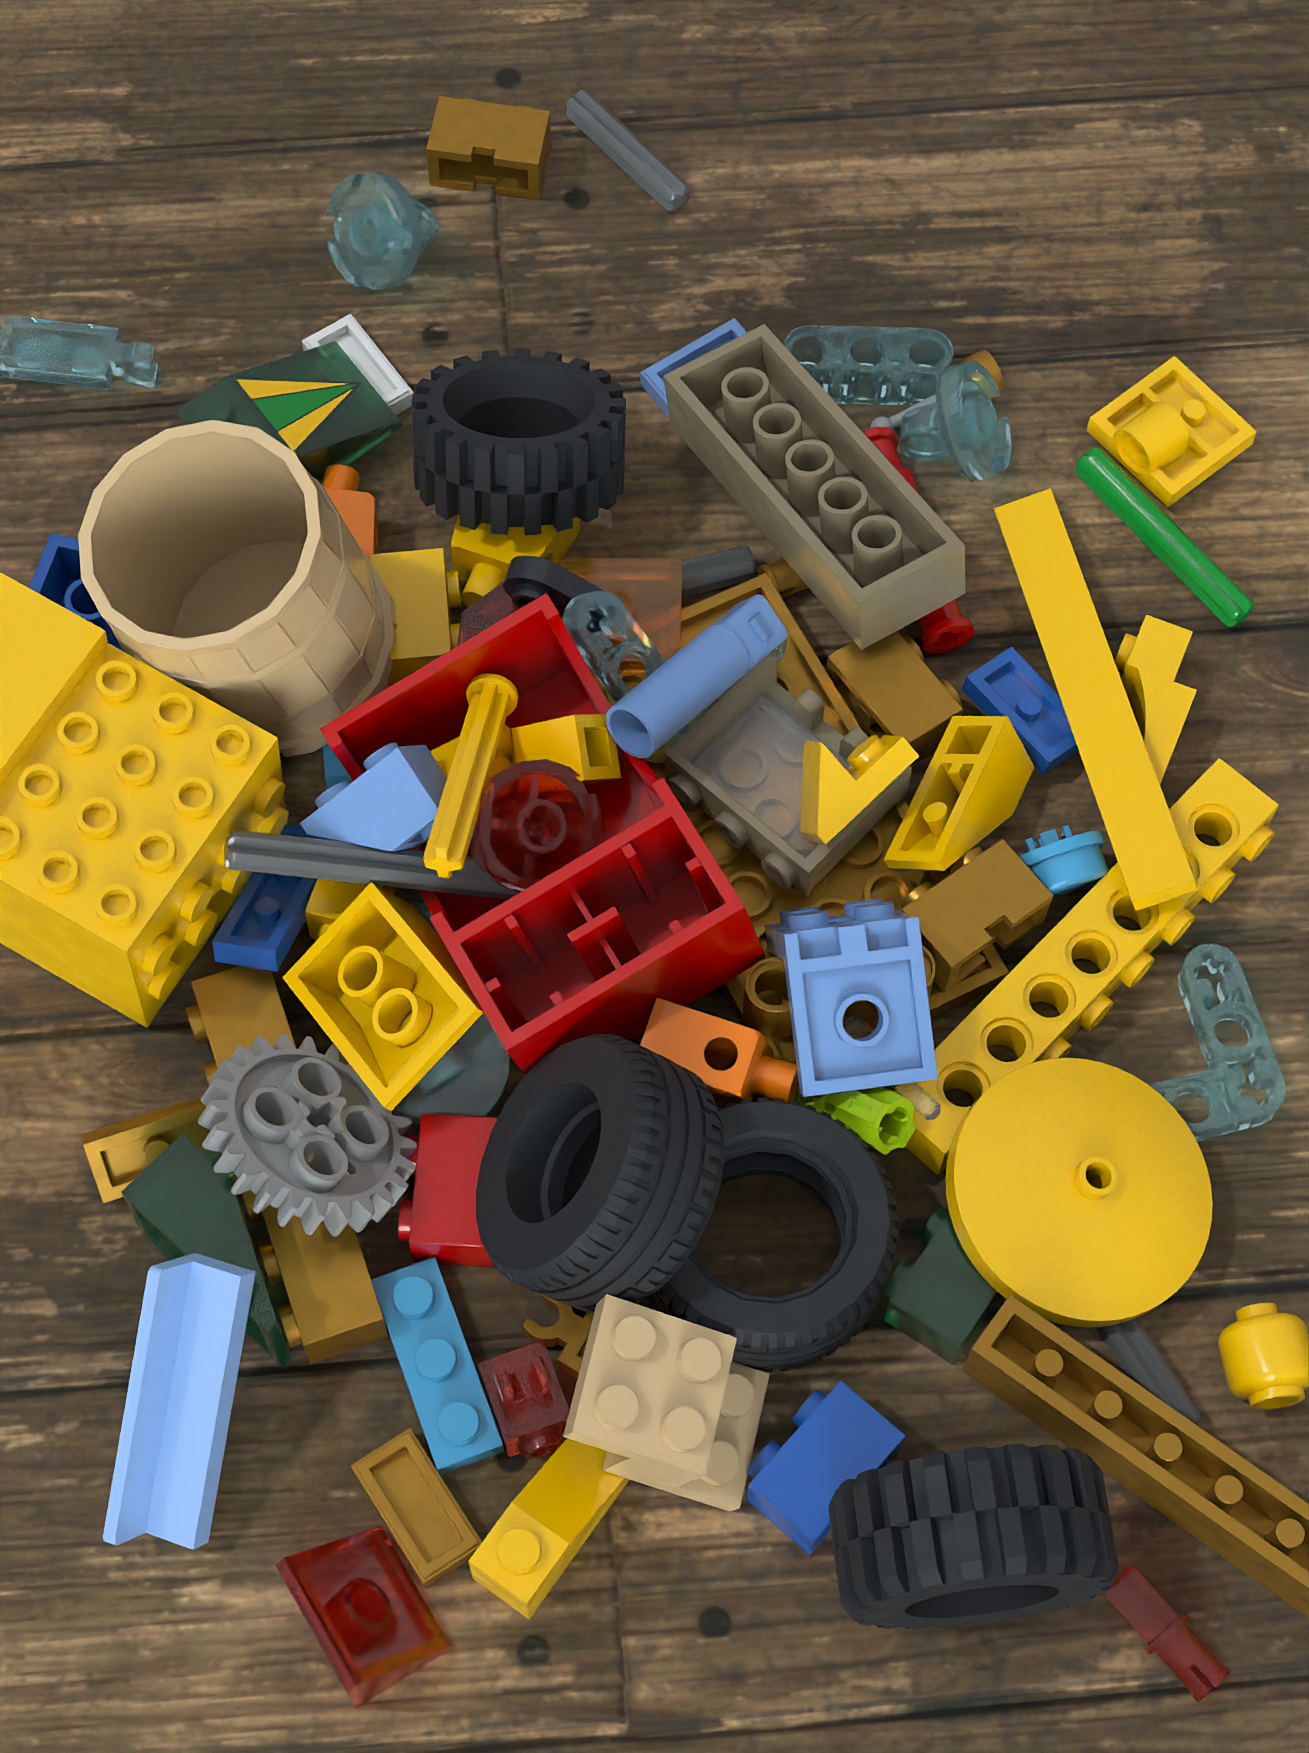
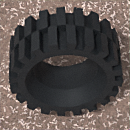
[412,349,626,535]

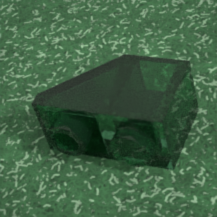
[883,1205,997,1365]

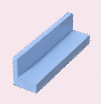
[103,1253,256,1550]

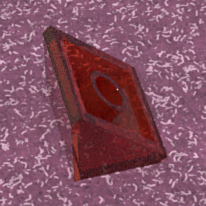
[275,1525,452,1709]

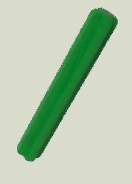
[1075,447,1254,628]

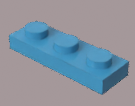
[371,1257,504,1475]

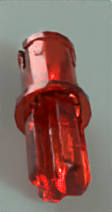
[1104,1566,1231,1703]

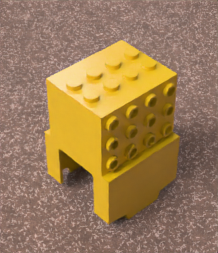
[0,572,289,1028]

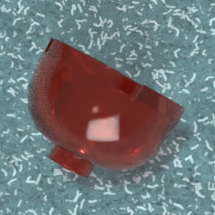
[469,759,604,892]

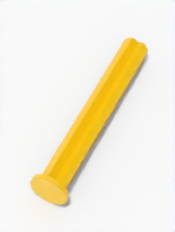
[423,673,518,878]

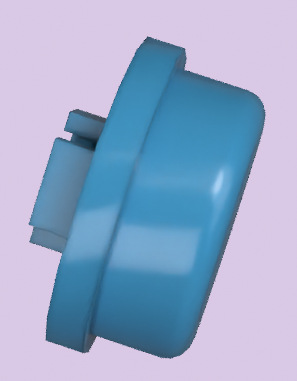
[1019,825,1109,900]

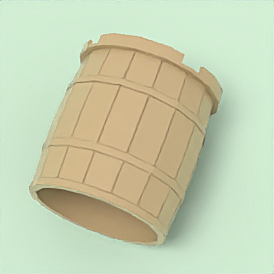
[78,420,397,757]

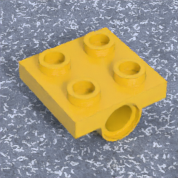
[1086,356,1257,508]

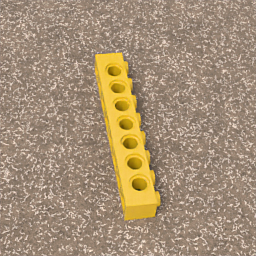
[894,758,1279,1175]

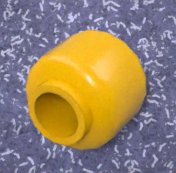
[1218,1303,1309,1410]

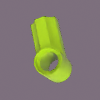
[794,1087,916,1155]

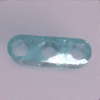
[784,325,954,405]

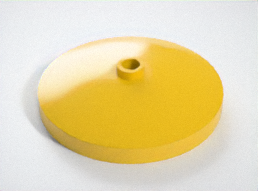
[945,1058,1213,1328]

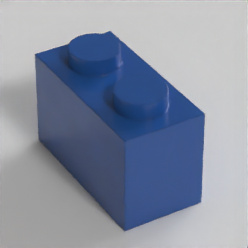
[746,1381,905,1556]

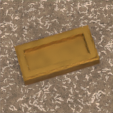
[350,1428,482,1588]

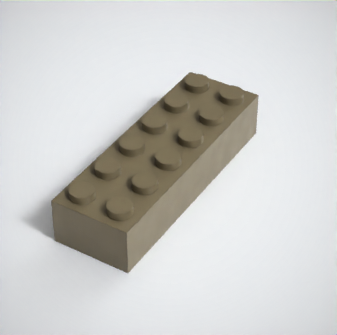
[663,324,966,650]

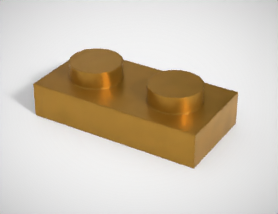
[82,1096,223,1203]

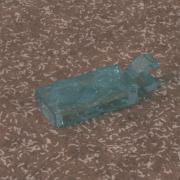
[0,315,161,389]

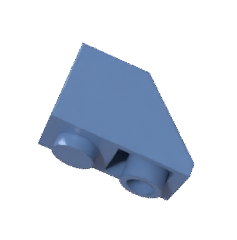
[300,743,447,852]

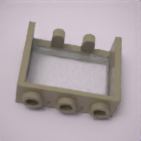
[665,653,912,898]

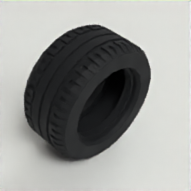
[647,1097,898,1372]

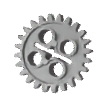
[198,1034,417,1237]

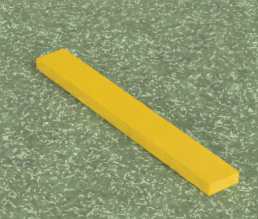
[994,488,1198,911]

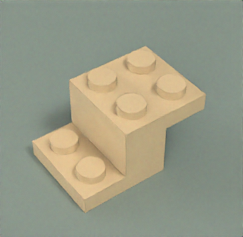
[563,1294,770,1512]

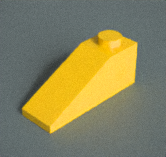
[884,716,1034,871]
[468,1438,630,1619]

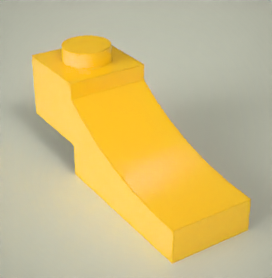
[1115,615,1197,784]

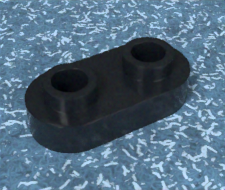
[503,556,622,642]

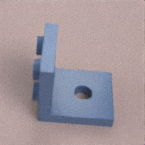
[764,899,938,1097]

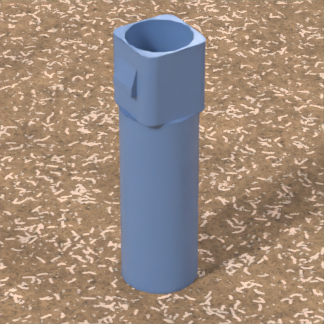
[606,594,788,758]

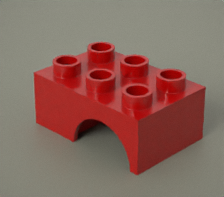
[320,593,766,1075]

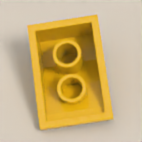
[282,882,484,1111]

